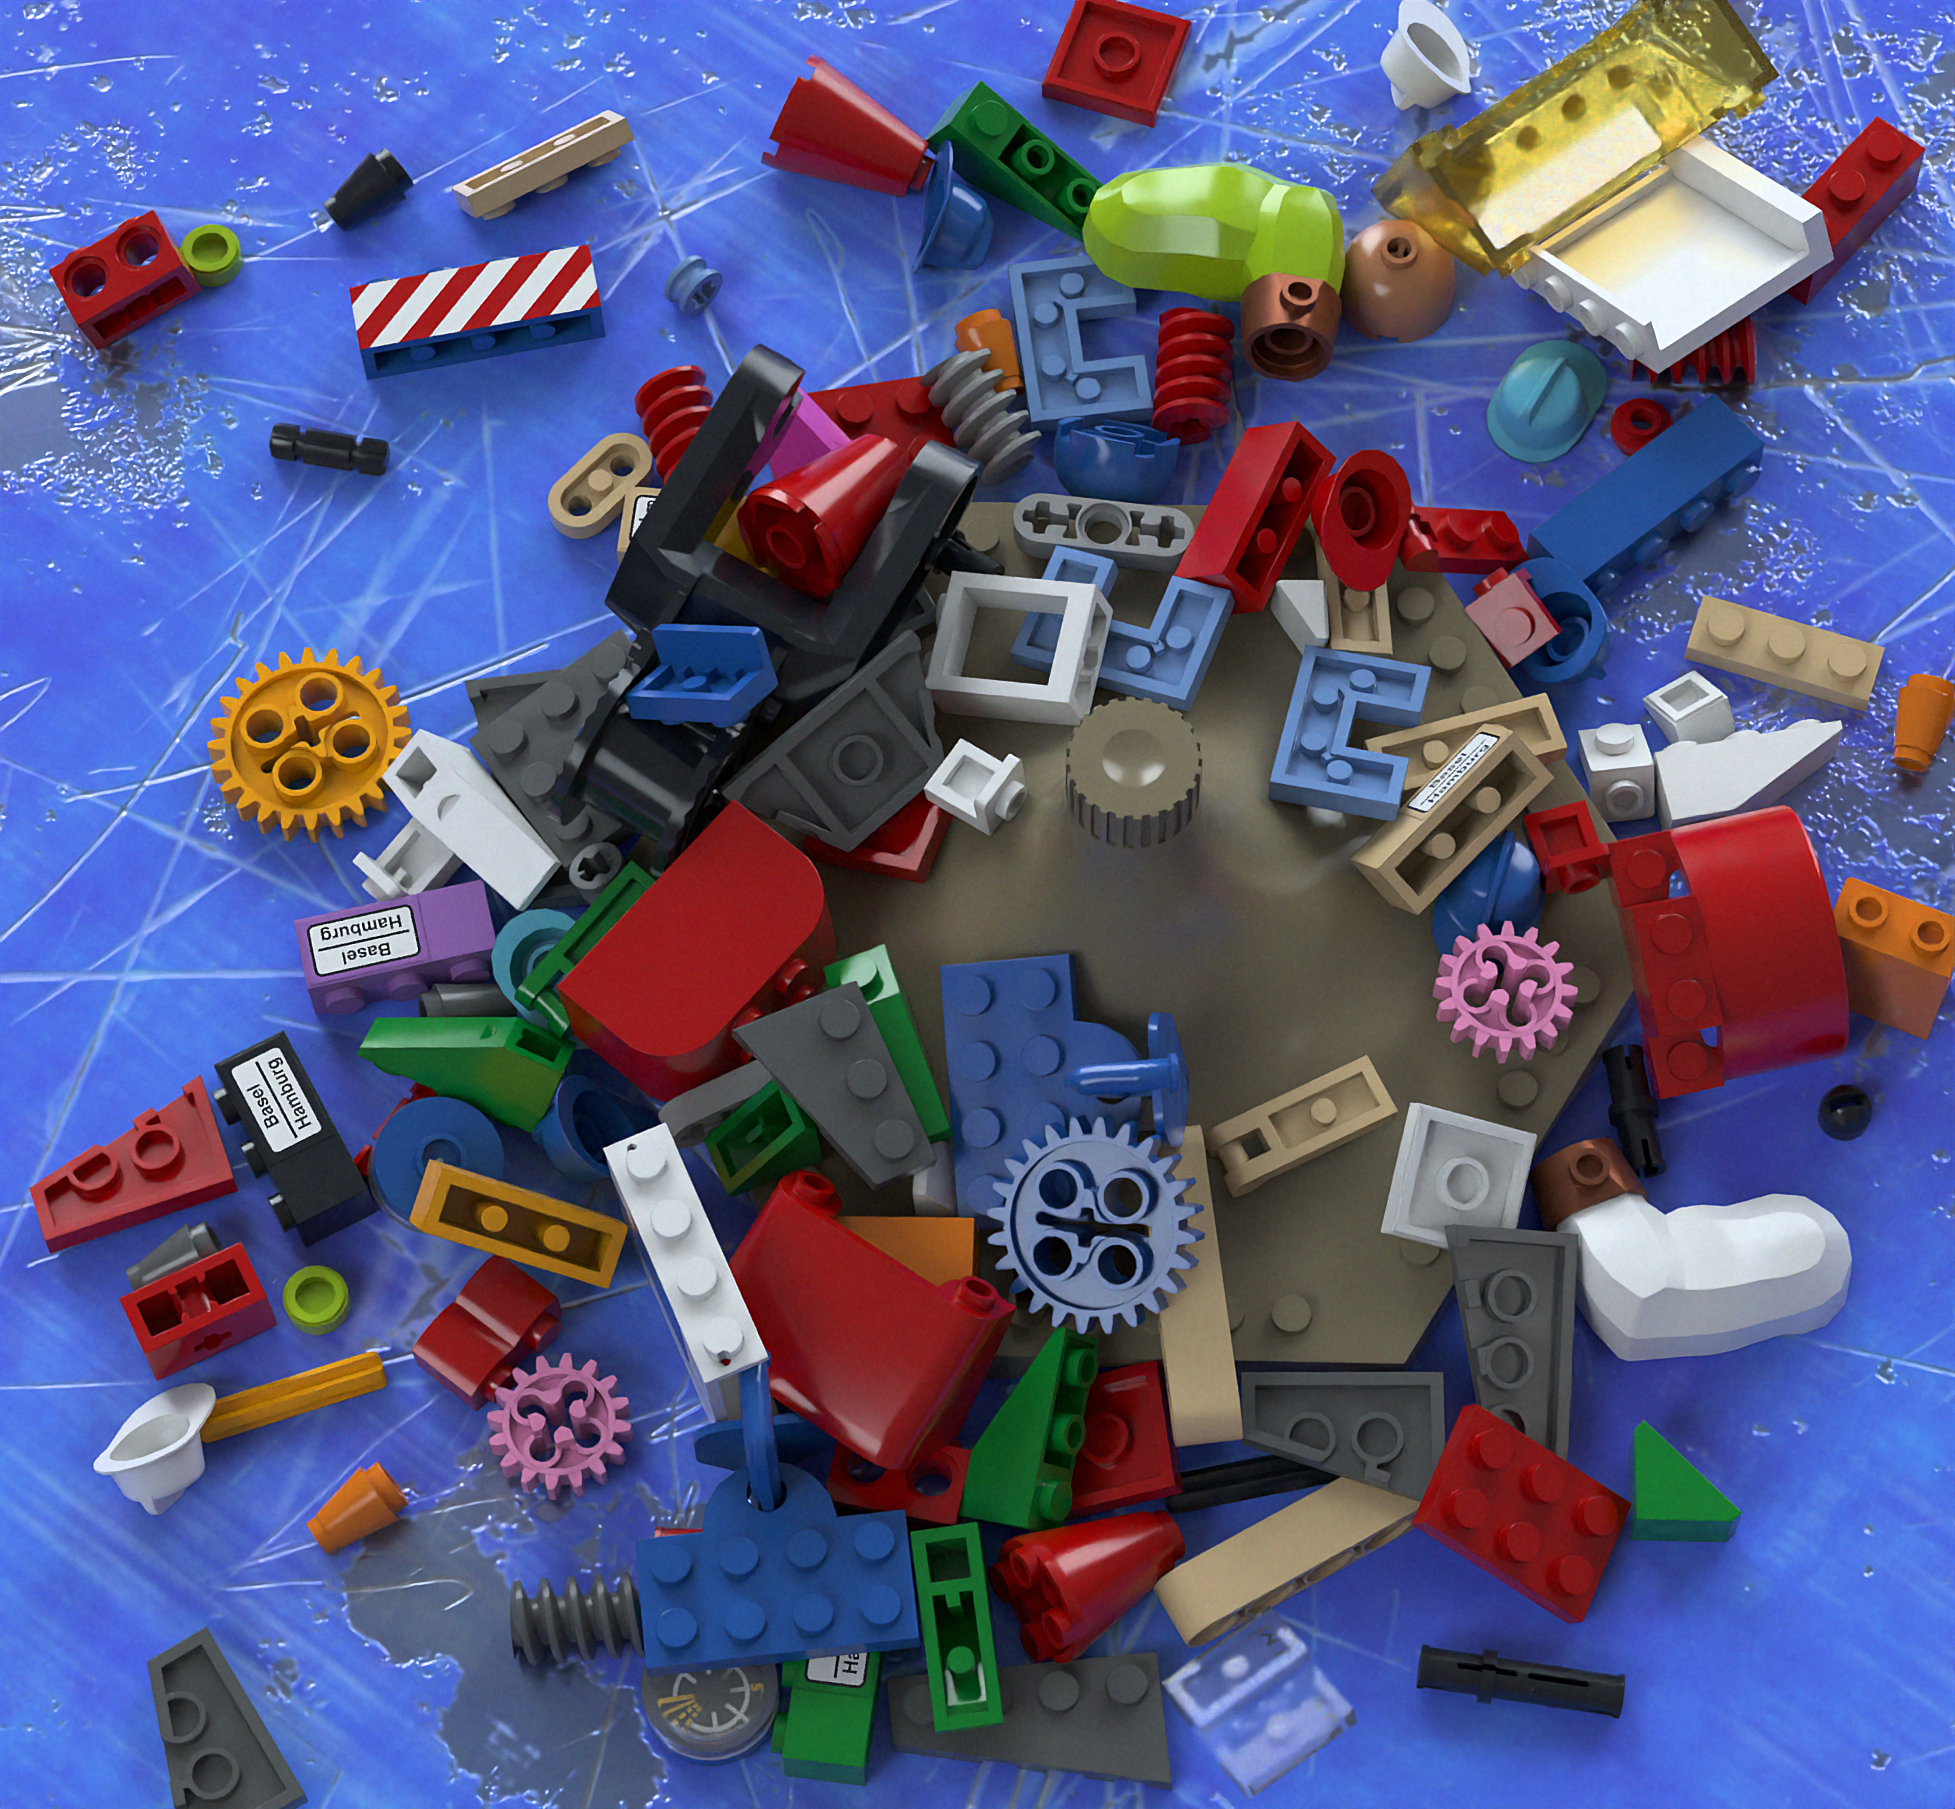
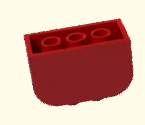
[556,799,836,1102]

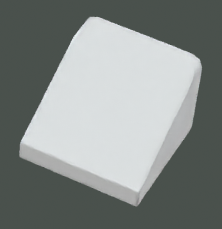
[1270,580,1329,656]
[1642,670,1736,745]
[913,1140,958,1218]

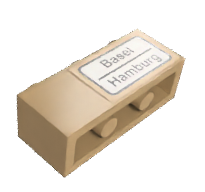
[1349,723,1554,915]

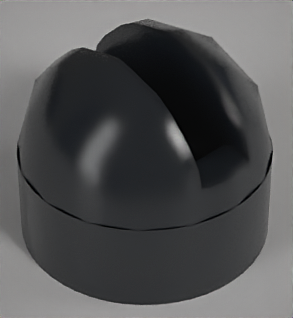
[1818,1084,1872,1141]

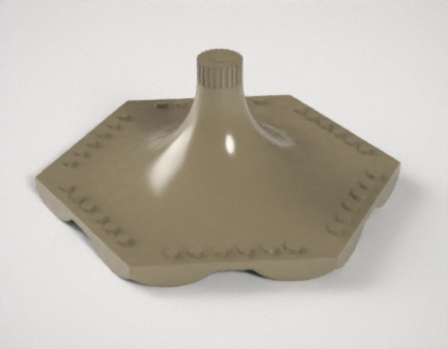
[625,502,1637,1383]

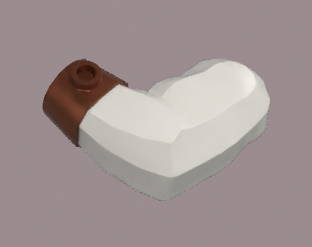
[1528,1137,1852,1361]

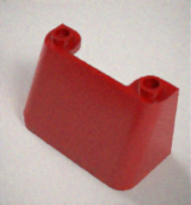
[721,1168,1017,1470]

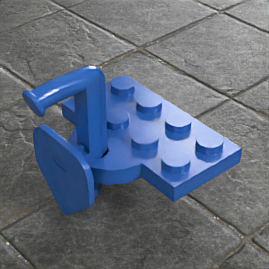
[940,954,1190,1230]
[635,1349,920,1677]

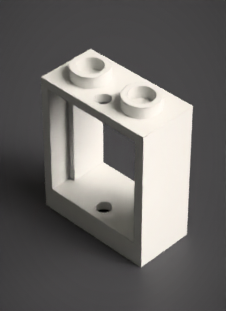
[922,571,1113,726]

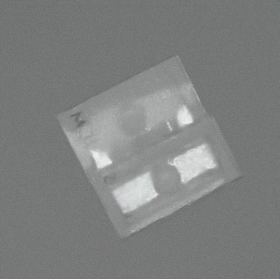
[1161,1605,1357,1801]

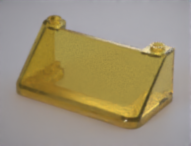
[1371,0,1780,280]

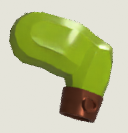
[1082,162,1345,382]

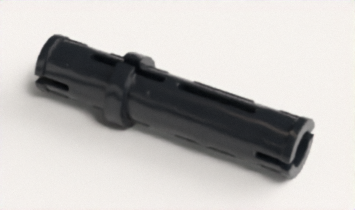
[1416,1644,1625,1719]

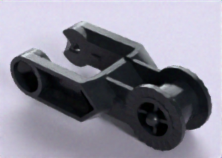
[547,343,984,878]

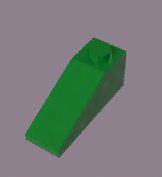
[823,944,954,1145]
[910,1522,1005,1735]

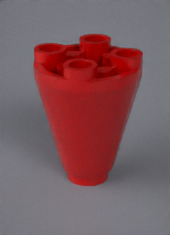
[988,1510,1185,1663]

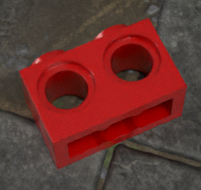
[48,209,202,351]
[826,1440,971,1537]

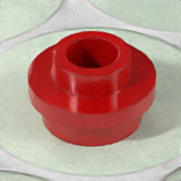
[1610,398,1672,456]

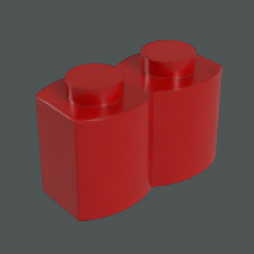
[411,1254,562,1411]

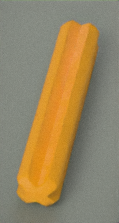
[199,1350,387,1443]

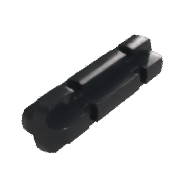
[269,422,390,476]

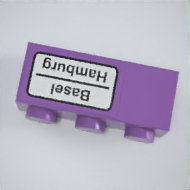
[294,879,496,1015]

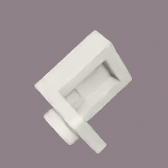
[1578,723,1655,823]
[924,738,1028,837]
[352,817,464,902]

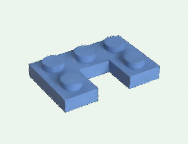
[1008,255,1153,433]
[1010,545,1235,712]
[1268,645,1431,822]

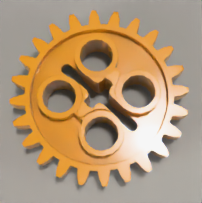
[207,647,413,843]

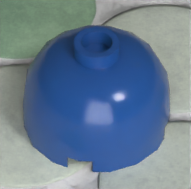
[1054,417,1181,505]

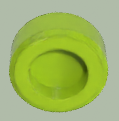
[180,224,243,287]
[283,1265,351,1335]

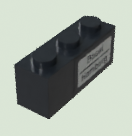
[211,1030,376,1247]

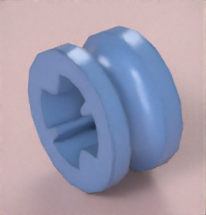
[663,255,723,316]

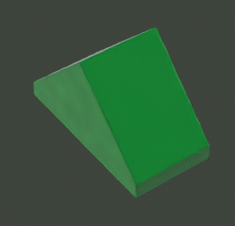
[703,1078,823,1196]
[1629,1420,1742,1542]

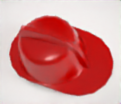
[1311,450,1412,592]

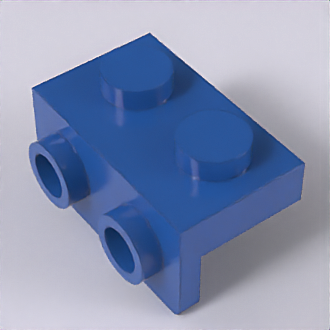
[624,624,779,727]

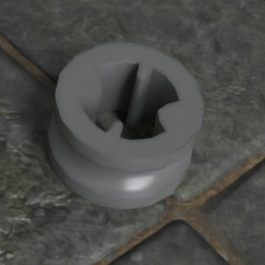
[569,842,628,905]

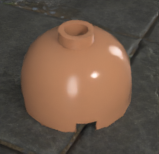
[1339,219,1457,343]

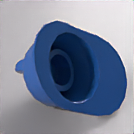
[912,139,994,275]
[1509,557,1613,685]
[1432,830,1546,975]
[531,1075,659,1183]

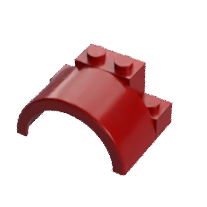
[1607,805,1850,1099]

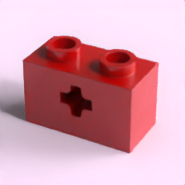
[119,1242,278,1381]

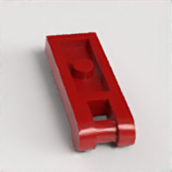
[1397,499,1529,575]

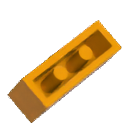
[409,1159,629,1289]

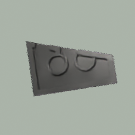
[732,980,937,1191]
[1241,1372,1445,1502]
[147,1627,308,1809]

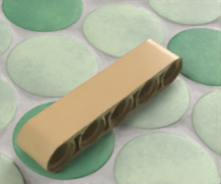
[1137,1125,1243,1447]
[1153,1477,1421,1648]

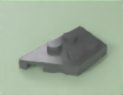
[717,629,945,853]

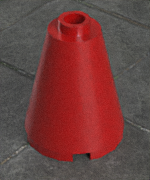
[761,53,935,198]
[736,434,907,600]

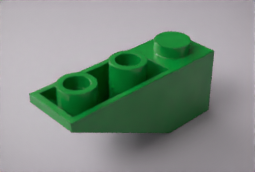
[925,80,1104,242]
[357,1017,577,1133]
[958,1327,1099,1532]

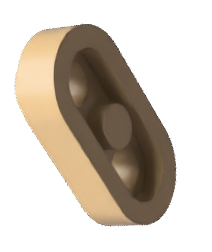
[548,433,654,539]

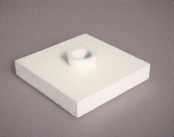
[1381,1103,1537,1250]

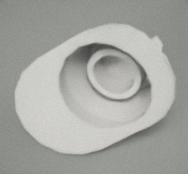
[1380,0,1471,110]
[93,1383,217,1515]

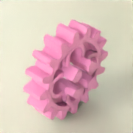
[1432,921,1578,1064]
[487,1353,633,1500]

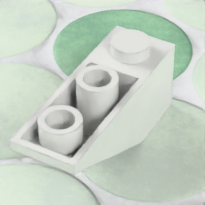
[1653,719,1843,831]
[382,729,562,912]

